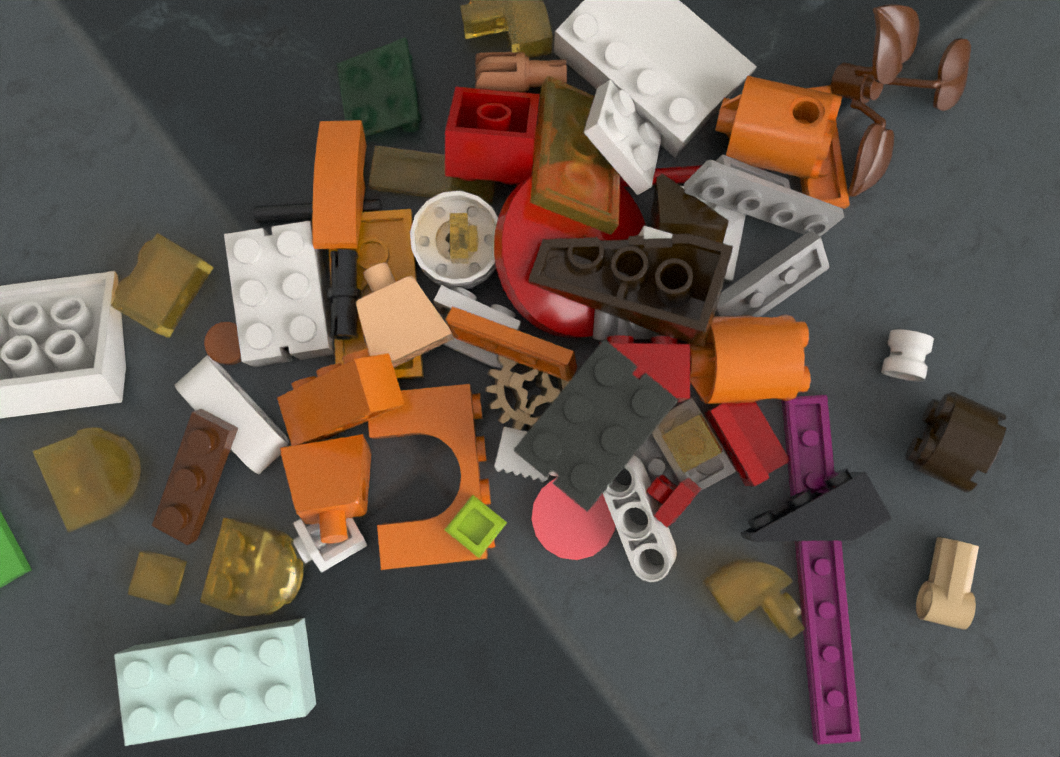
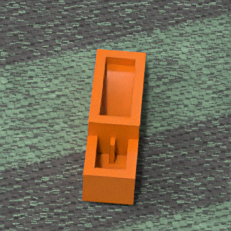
[312,120,367,249]

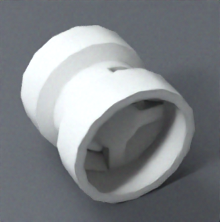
[881,329,934,382]

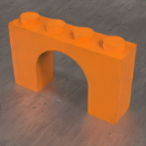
[368,384,495,570]

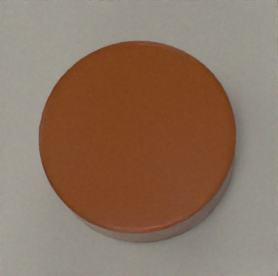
[204,322,242,365]

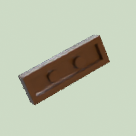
[152,409,238,545]

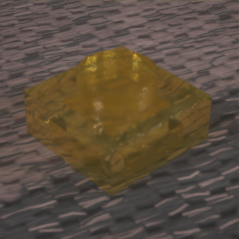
[449,213,477,264]
[662,413,723,474]
[128,551,187,605]

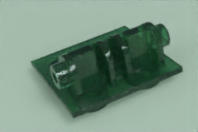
[337,38,422,138]

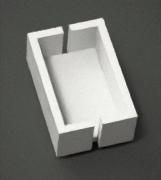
[224,221,335,367]

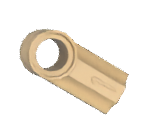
[916,537,979,630]

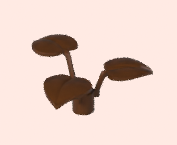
[831,4,971,197]

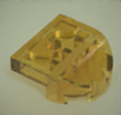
[32,428,141,533]
[200,518,303,616]

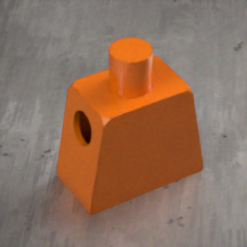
[281,434,372,544]

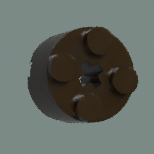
[905,392,1006,493]

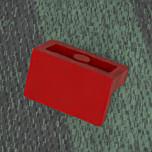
[704,401,789,487]

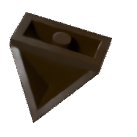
[651,174,729,243]

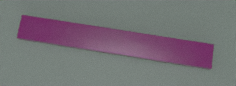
[782,395,861,745]

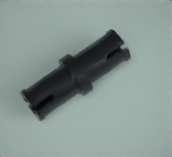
[327,249,362,340]

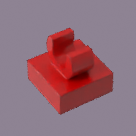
[646,474,702,527]

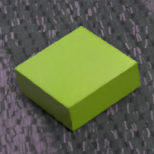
[445,495,507,558]

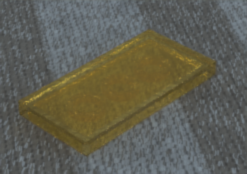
[530,76,620,234]

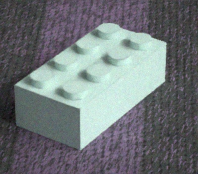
[114,618,316,746]

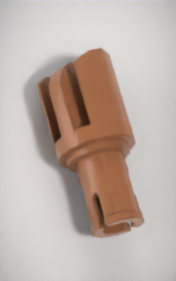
[475,52,567,93]

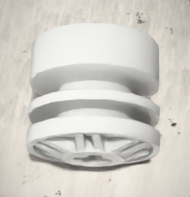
[410,191,498,289]

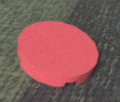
[531,478,615,560]

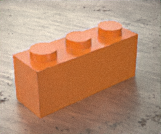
[277,350,405,446]

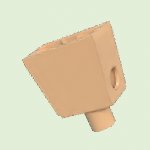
[356,262,454,368]

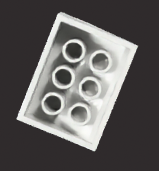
[554,0,756,157]
[0,271,126,419]

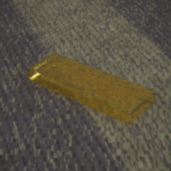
[369,145,496,206]

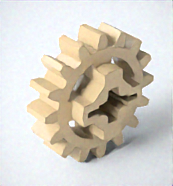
[485,355,569,431]

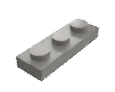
[714,230,830,317]

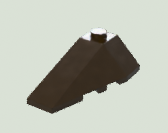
[528,234,733,347]

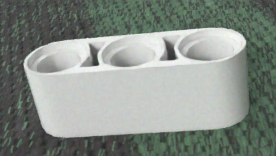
[175,355,291,474]
[603,455,677,582]

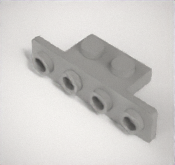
[684,154,844,236]

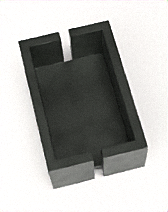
[513,339,678,512]

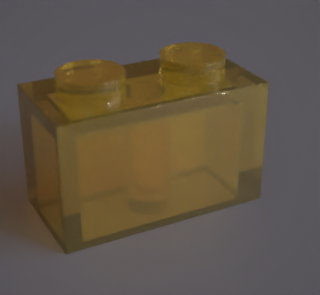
[111,233,214,338]

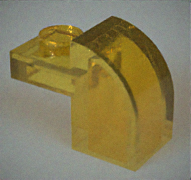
[460,0,553,58]
[703,559,805,639]

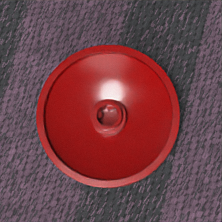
[494,163,646,338]

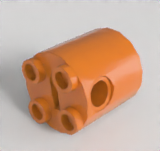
[715,76,842,180]
[686,314,811,404]

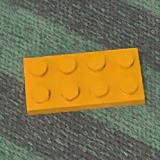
[329,209,424,380]

